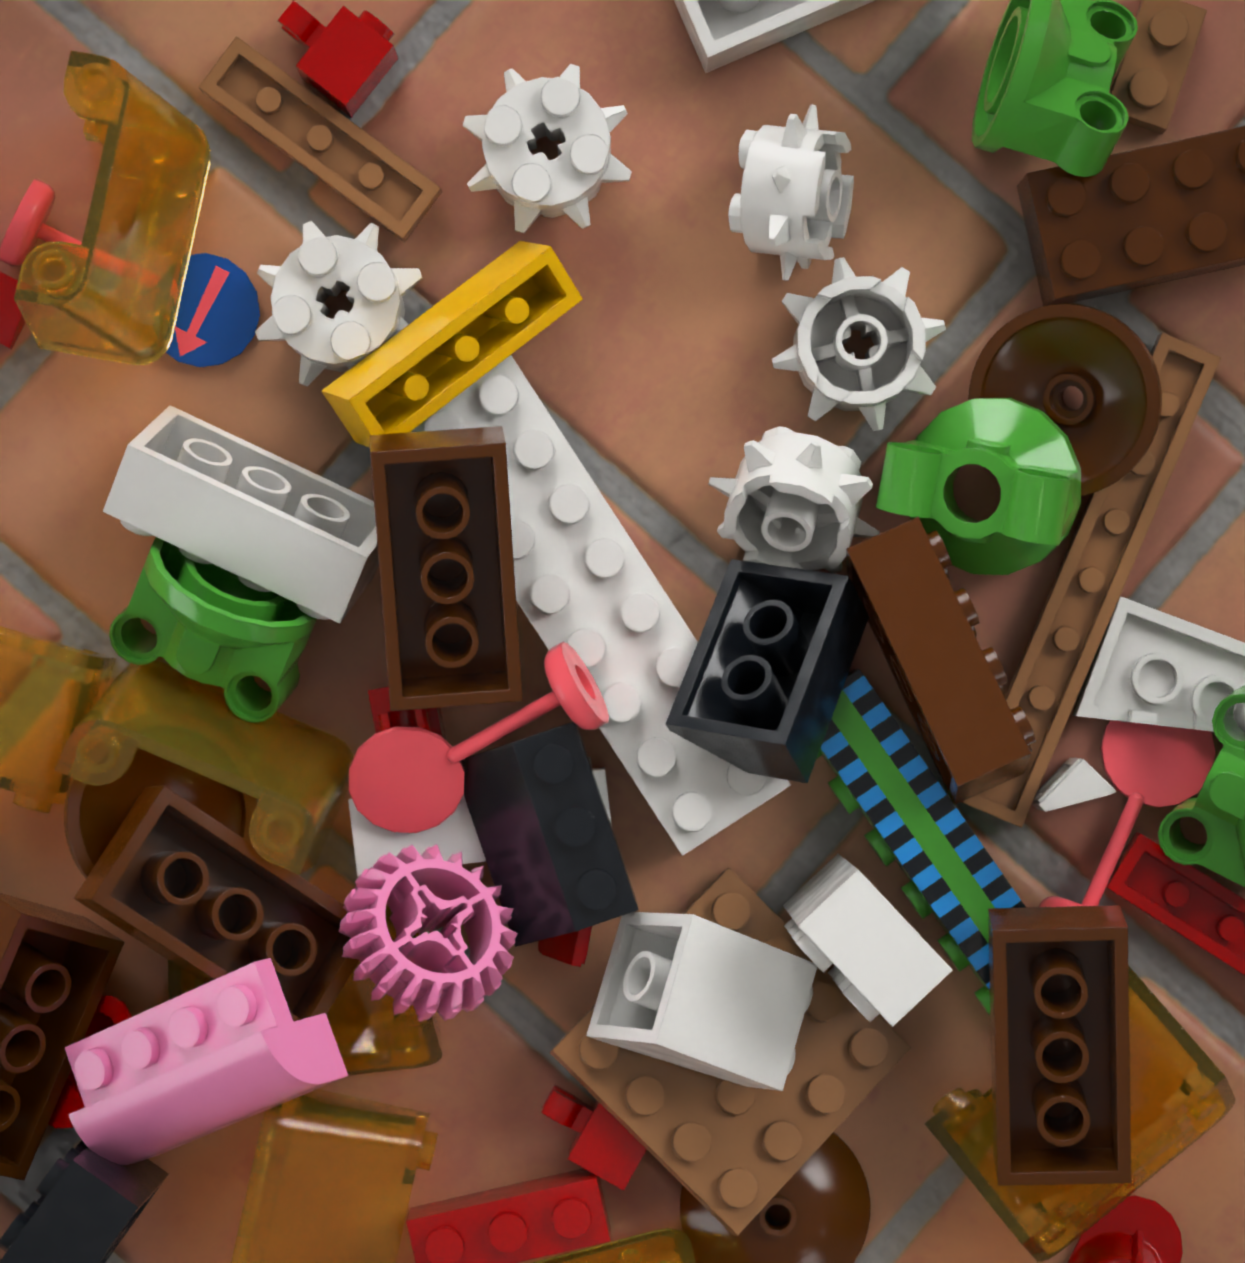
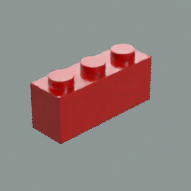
[406,1168,611,1263]

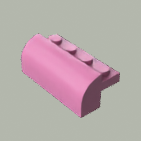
[65,958,348,1165]

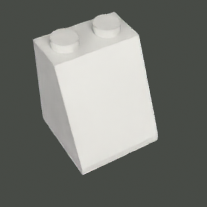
[586,912,817,1091]

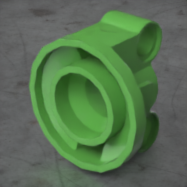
[971,0,1138,177]
[876,398,1081,575]
[109,537,317,723]
[1158,685,1245,887]

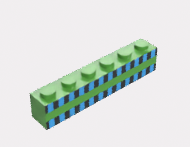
[817,669,1026,1016]

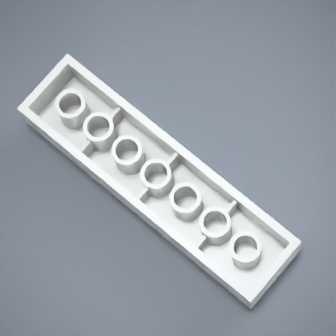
[411,355,791,856]

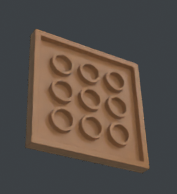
[549,868,911,1236]

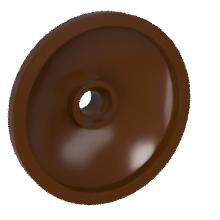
[968,304,1162,496]
[64,719,258,879]
[680,1132,870,1263]

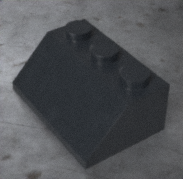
[666,559,869,783]
[461,721,639,947]

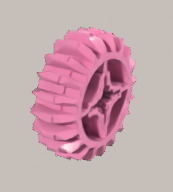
[338,844,518,1022]

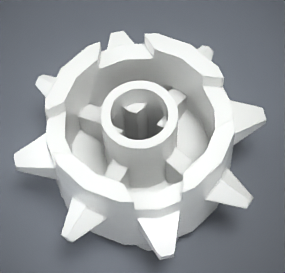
[463,64,632,233]
[728,104,854,281]
[255,221,423,387]
[772,257,946,431]
[708,426,880,573]

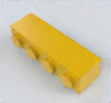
[321,241,583,448]

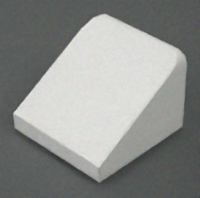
[1032,757,1116,812]

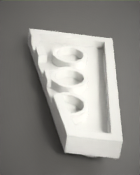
[1072,596,1245,732]

